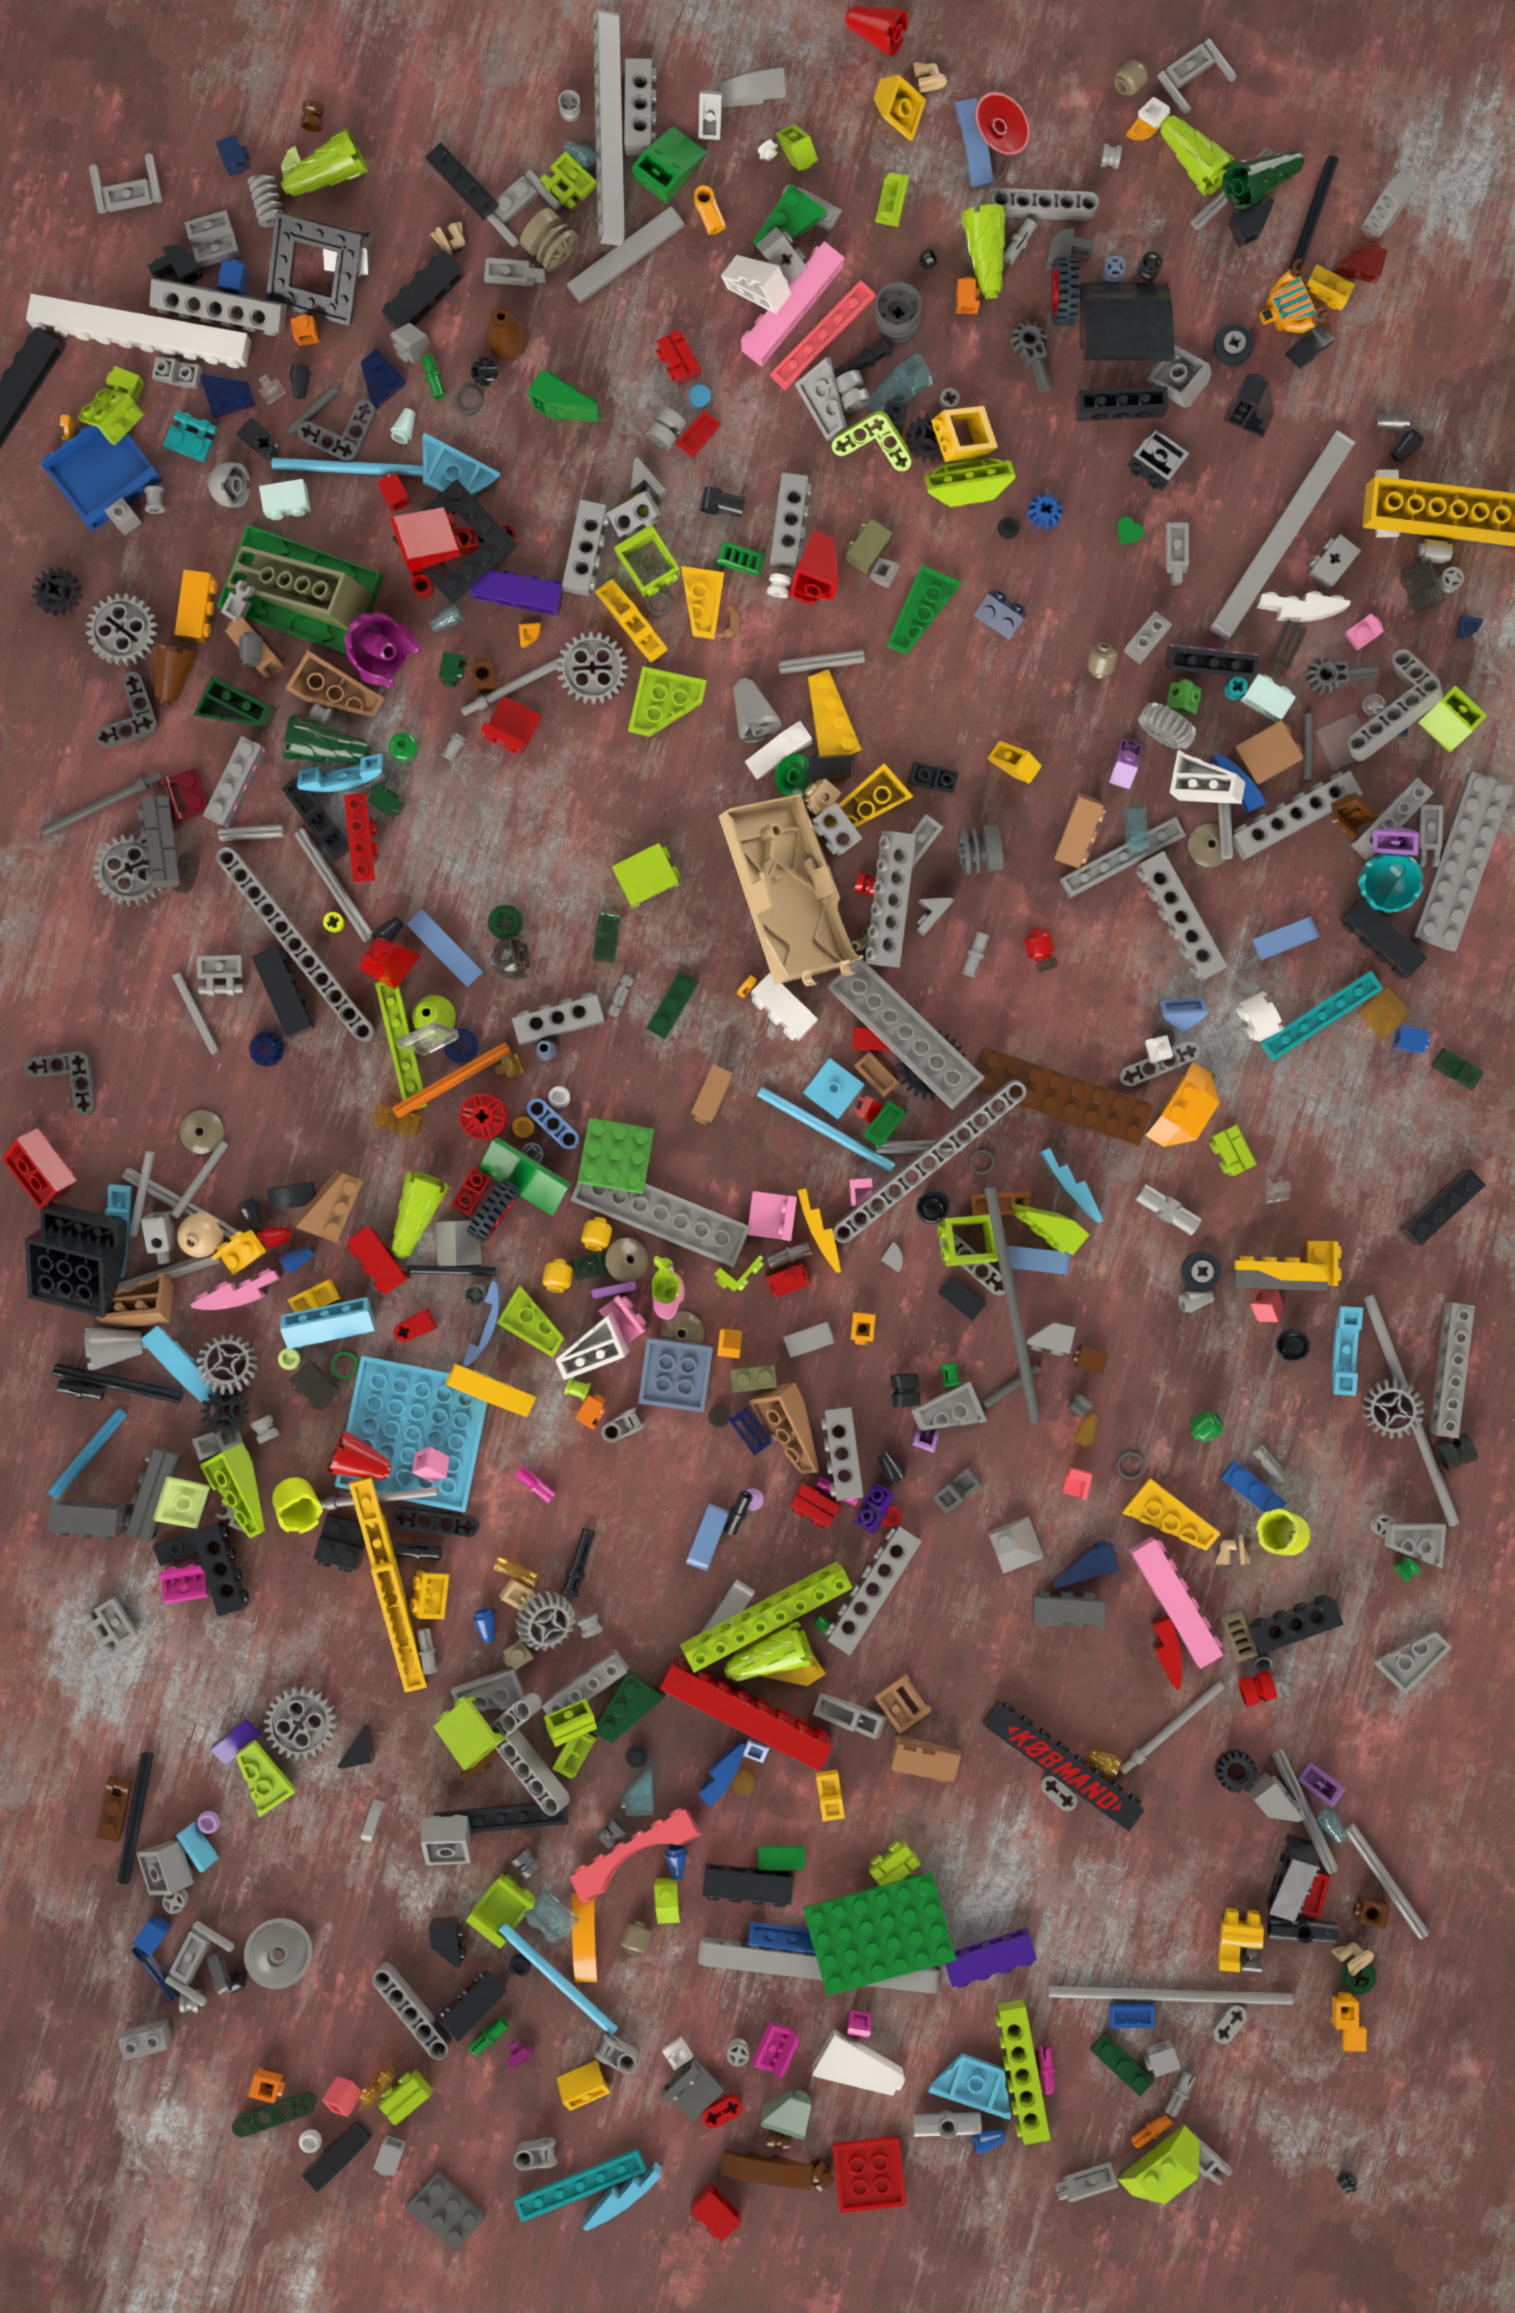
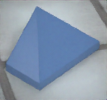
[1160,998,1208,1033]

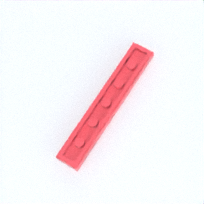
[770,280,876,391]

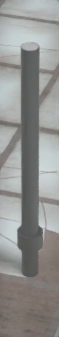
[41,772,163,836]

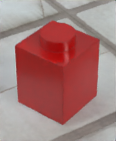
[377,473,411,513]

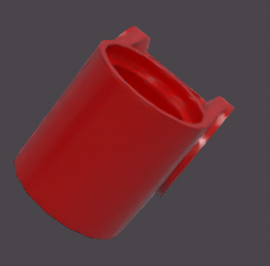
[393,1308,438,1342]

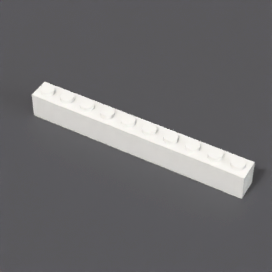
[26,294,251,368]

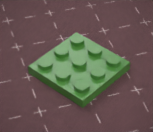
[578,1118,654,1194]

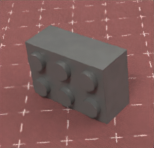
[48,1499,130,1540]

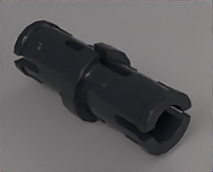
[57,1379,105,1401]
[724,1491,753,1535]
[396,1543,442,1560]

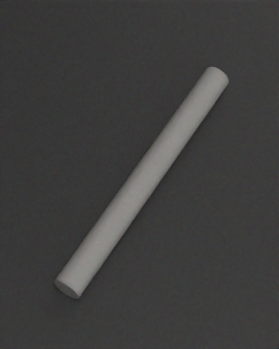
[172,973,219,1055]
[171,1141,229,1219]
[129,1151,155,1237]

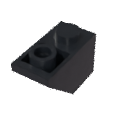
[1228,198,1274,247]
[429,1916,466,1968]

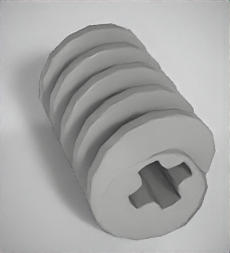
[248,175,284,228]

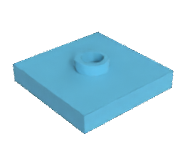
[803,1058,865,1120]

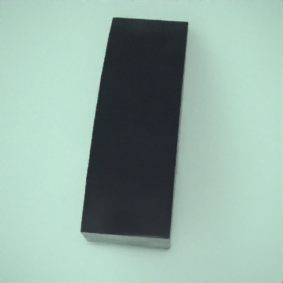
[302,2121,371,2193]

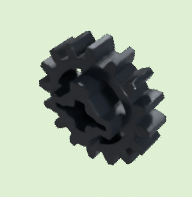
[906,413,943,463]
[32,567,82,616]
[200,1388,250,1436]

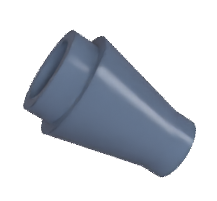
[535,1039,557,1061]

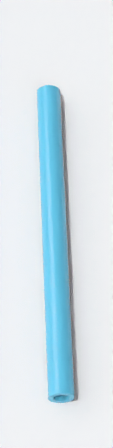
[271,458,423,477]
[757,1087,895,1172]
[497,1922,618,2036]

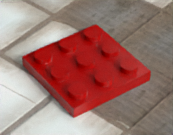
[832,2135,906,2214]

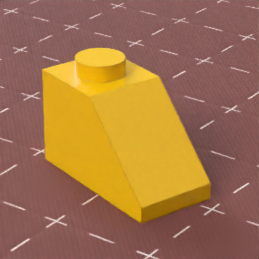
[987,740,1041,784]

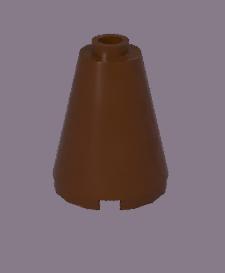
[485,307,529,360]
[153,642,198,705]

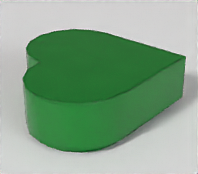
[1116,517,1144,545]

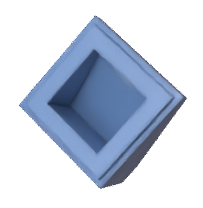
[743,1736,770,1763]

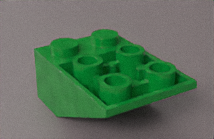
[632,126,708,205]
[527,369,601,423]

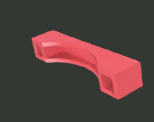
[569,1808,701,1902]

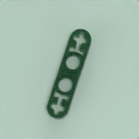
[232,2091,317,2137]

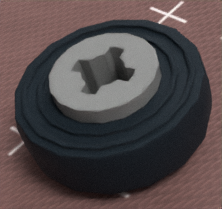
[1213,324,1253,366]
[1181,1251,1221,1291]

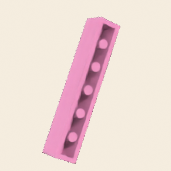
[741,241,845,367]
[1129,1536,1223,1669]

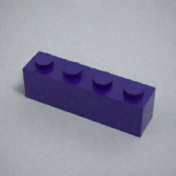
[470,568,564,616]
[945,1928,1037,1988]

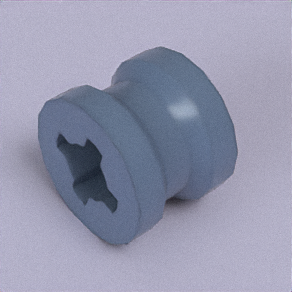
[1102,255,1126,283]

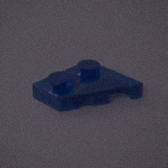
[360,348,407,410]
[200,375,256,418]

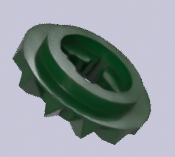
[488,905,523,940]
[1340,1958,1377,1995]

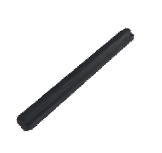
[1289,155,1339,278]
[52,1364,183,1403]
[117,1751,154,1884]

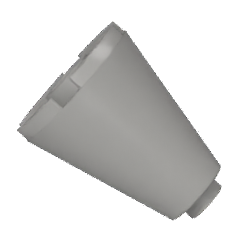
[733,678,782,743]
[84,1326,147,1370]

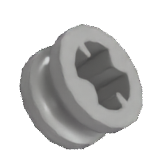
[939,388,960,410]

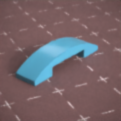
[297,753,383,792]
[1332,1306,1363,1396]

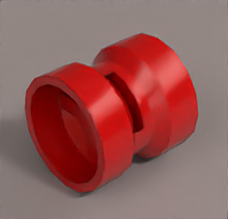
[854,871,876,898]

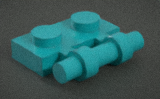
[163,411,218,463]

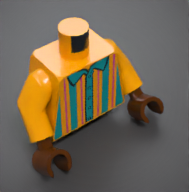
[1259,259,1330,334]

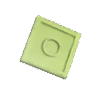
[153,1476,210,1529]

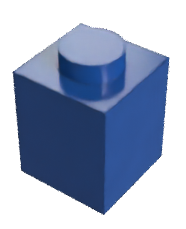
[217,259,249,295]
[1392,1025,1430,1054]
[132,1914,171,1956]

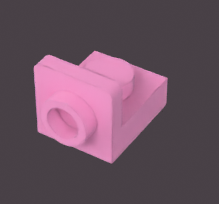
[1344,614,1384,651]

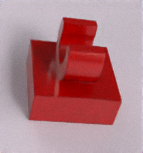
[853,1096,883,1124]

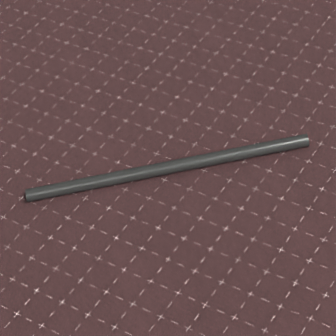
[984,1186,1041,1423]

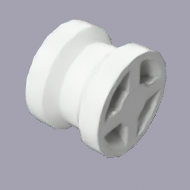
[767,574,791,598]

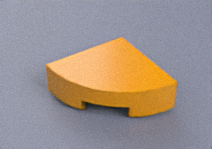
[1126,117,1157,140]
[60,414,75,441]
[519,623,541,648]
[737,975,757,998]

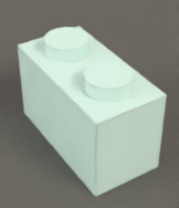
[259,479,311,520]
[1240,674,1296,723]

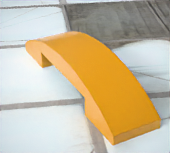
[572,1892,598,1983]

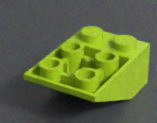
[1011,1204,1089,1255]

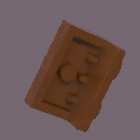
[1331,792,1377,839]

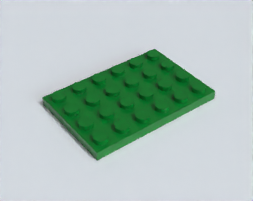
[803,1871,956,1996]

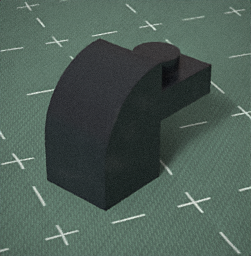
[147,245,203,284]

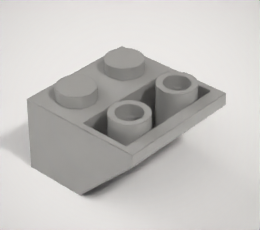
[1247,1772,1303,1822]

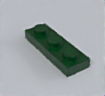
[646,971,698,1040]
[1090,2032,1155,2097]

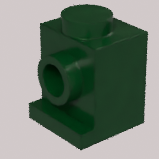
[438,651,468,688]
[368,782,405,819]

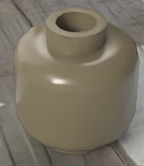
[1115,60,1148,96]
[1087,643,1118,678]
[620,1920,652,1956]

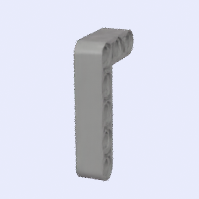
[1347,649,1443,761]
[489,1693,570,1816]

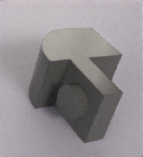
[1045,228,1095,270]

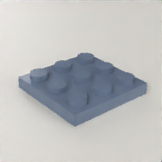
[638,1337,713,1412]

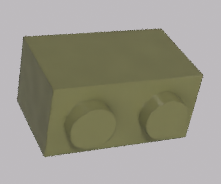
[845,518,893,575]
[730,1364,777,1393]

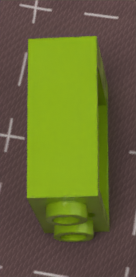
[614,525,680,598]
[938,1215,998,1266]

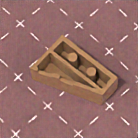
[1054,792,1106,868]
[291,1170,363,1243]
[96,1272,174,1329]
[888,1734,961,1783]

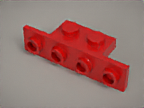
[344,793,380,883]

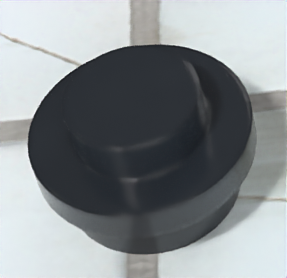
[997,517,1019,539]
[626,1745,648,1768]
[509,1953,531,1977]
[1337,2170,1358,2193]

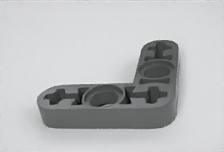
[298,400,377,462]
[95,672,159,749]
[24,1052,97,1115]

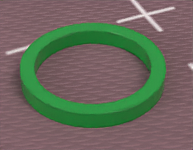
[331,1352,359,1379]

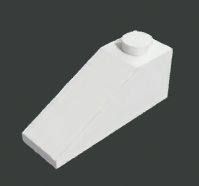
[745,721,812,780]

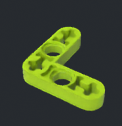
[832,411,912,471]

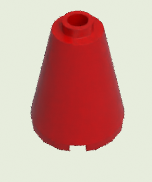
[845,5,908,56]
[327,1430,392,1481]

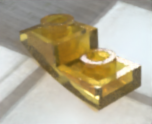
[371,1104,423,1138]
[359,2064,398,2111]

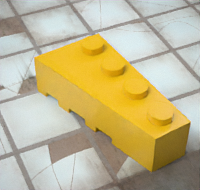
[823,763,913,837]

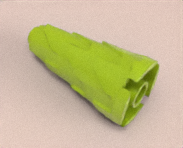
[1160,115,1237,196]
[281,128,368,197]
[961,204,1006,299]
[391,1170,449,1259]
[724,1622,814,1682]

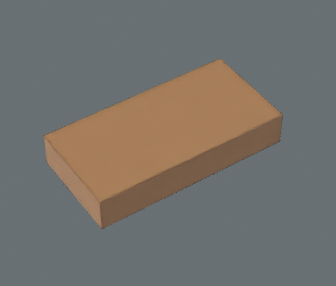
[854,1051,900,1098]

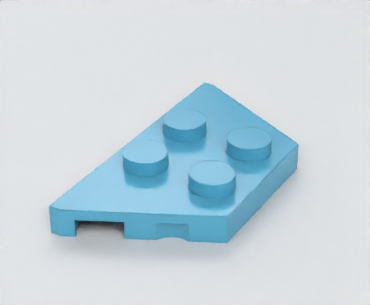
[423,433,501,497]
[928,2053,1011,2120]

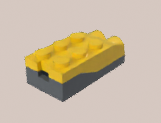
[1234,1256,1328,1291]

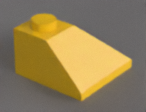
[874,75,926,141]

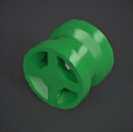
[1392,1555,1421,1583]

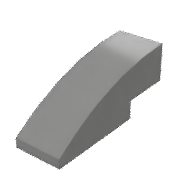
[719,68,786,107]
[813,1693,887,1740]

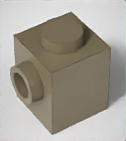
[502,1637,536,1670]

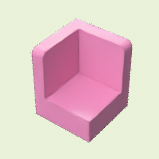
[849,1178,873,1206]
[412,1447,449,1482]

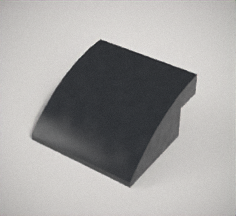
[1080,282,1175,361]
[25,1202,127,1318]

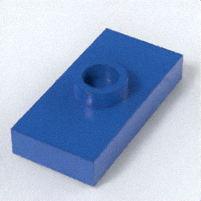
[1109,2003,1155,2028]

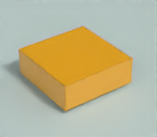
[1342,2026,1367,2052]

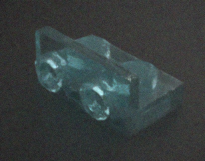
[523,1891,578,1943]

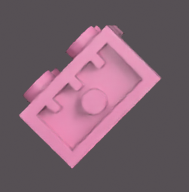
[748,1191,797,1241]
[599,1295,647,1344]

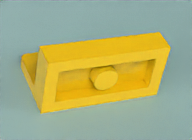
[557,2061,611,2111]

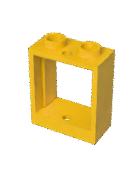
[931,406,998,462]

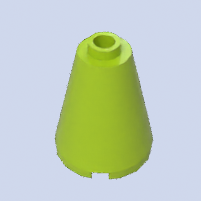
[412,995,456,1039]

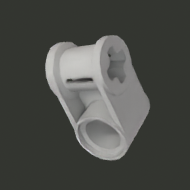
[601,1407,645,1443]
[594,2033,639,2074]
[514,2137,558,2170]

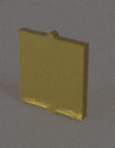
[1358,987,1411,1040]

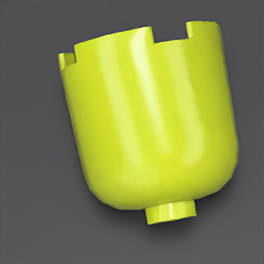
[272,1477,323,1533]
[1256,1509,1310,1555]

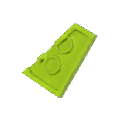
[497,1285,565,1357]
[235,1739,296,1818]

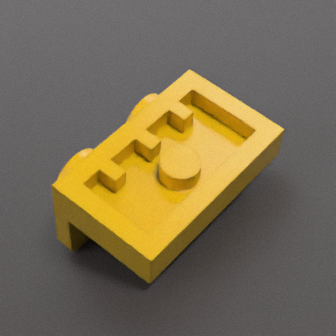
[1305,265,1355,310]
[211,1230,266,1275]
[1306,1241,1342,1286]
[410,1570,449,1619]

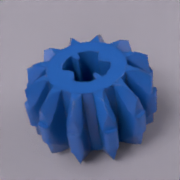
[1026,492,1064,531]

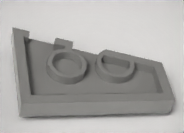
[794,357,847,441]
[911,1382,987,1430]
[1385,1523,1446,1568]
[1371,1630,1452,1695]
[451,1667,525,1711]

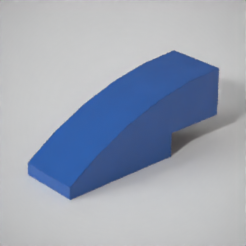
[1210,753,1266,814]
[698,1738,745,1808]

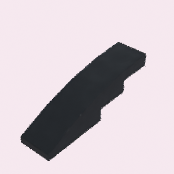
[281,776,350,861]

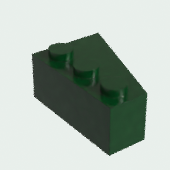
[193,676,278,728]
[593,1669,666,1744]

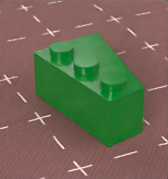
[753,184,828,252]

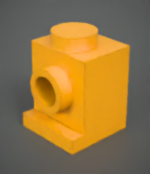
[850,1312,876,1345]
[1331,1992,1359,2029]

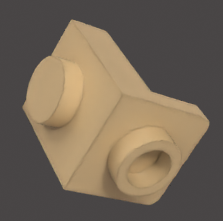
[499,1578,537,1611]

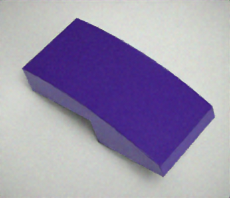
[853,1483,894,1535]
[210,1719,261,1765]

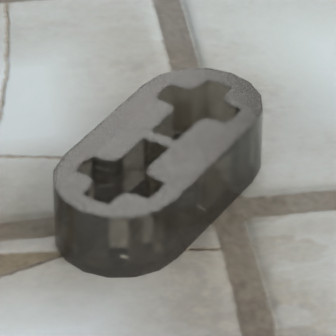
[173,852,200,894]

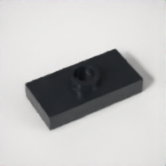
[152,1529,198,1566]

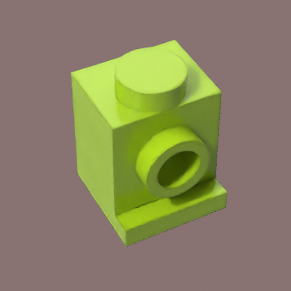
[106,366,145,404]

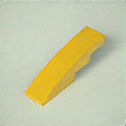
[595,579,668,663]
[797,1189,841,1273]
[445,1363,537,1417]

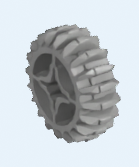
[1138,703,1197,750]
[196,1334,258,1394]
[1362,1378,1425,1439]
[515,1591,576,1652]

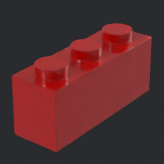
[347,1225,410,1295]

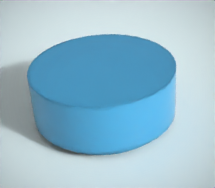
[689,384,711,409]

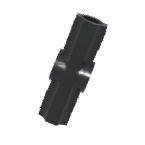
[1267,1916,1338,1944]

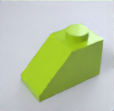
[775,124,818,171]
[654,1877,680,1924]

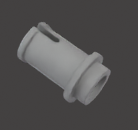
[441,732,466,762]

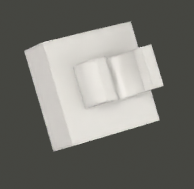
[1138,97,1170,129]
[1145,1035,1173,1063]
[662,2036,693,2070]

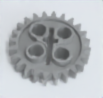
[86,593,159,666]
[556,632,628,705]
[93,834,162,907]
[264,1686,337,1760]

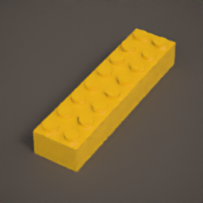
[1362,476,1515,546]

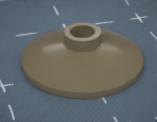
[1188,823,1227,867]
[180,1110,224,1154]
[605,1238,648,1282]
[660,1311,704,1344]

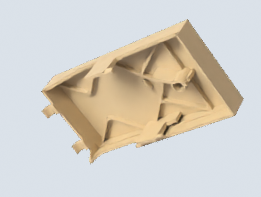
[719,794,863,986]

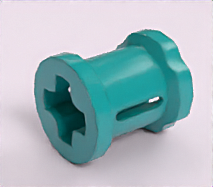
[1224,676,1248,701]

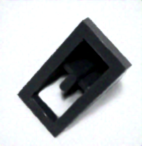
[337,1724,375,1769]

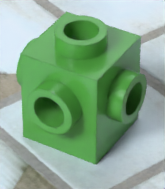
[1166,679,1201,715]

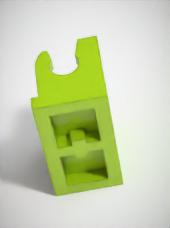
[875,173,909,227]
[552,1732,597,1779]

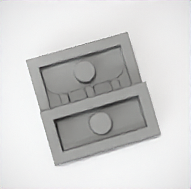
[184,210,241,268]

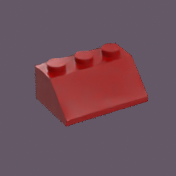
[2,1128,77,1209]

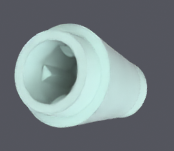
[391,408,416,444]

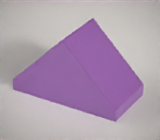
[1372,827,1420,855]
[911,1425,940,1453]
[1298,1762,1345,1807]

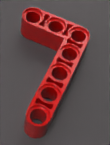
[410,525,518,600]

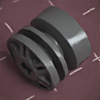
[875,282,921,343]
[957,824,1003,875]

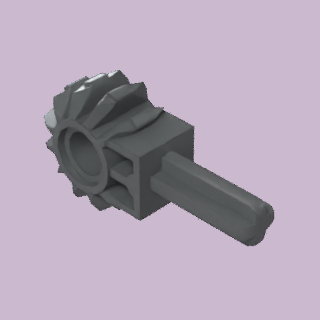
[1010,319,1052,393]
[1305,657,1379,695]

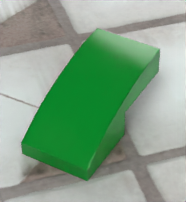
[757,1844,805,1871]

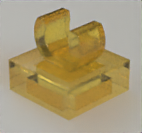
[495,1053,524,1078]

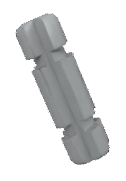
[607,975,634,1017]
[1253,1445,1289,1484]

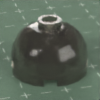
[490,935,530,980]

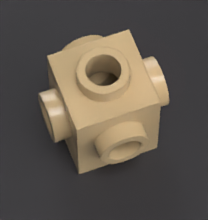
[803,779,841,814]

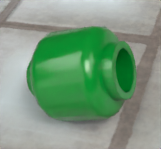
[389,732,419,763]
[1189,1410,1224,1443]

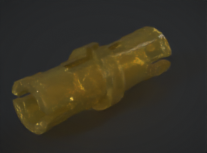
[494,1556,540,1587]

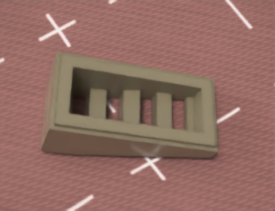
[1220,1610,1259,1662]

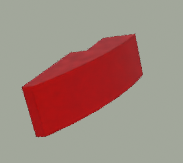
[1151,1615,1182,1690]

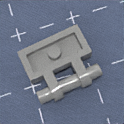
[197,955,244,996]
[82,1597,138,1654]

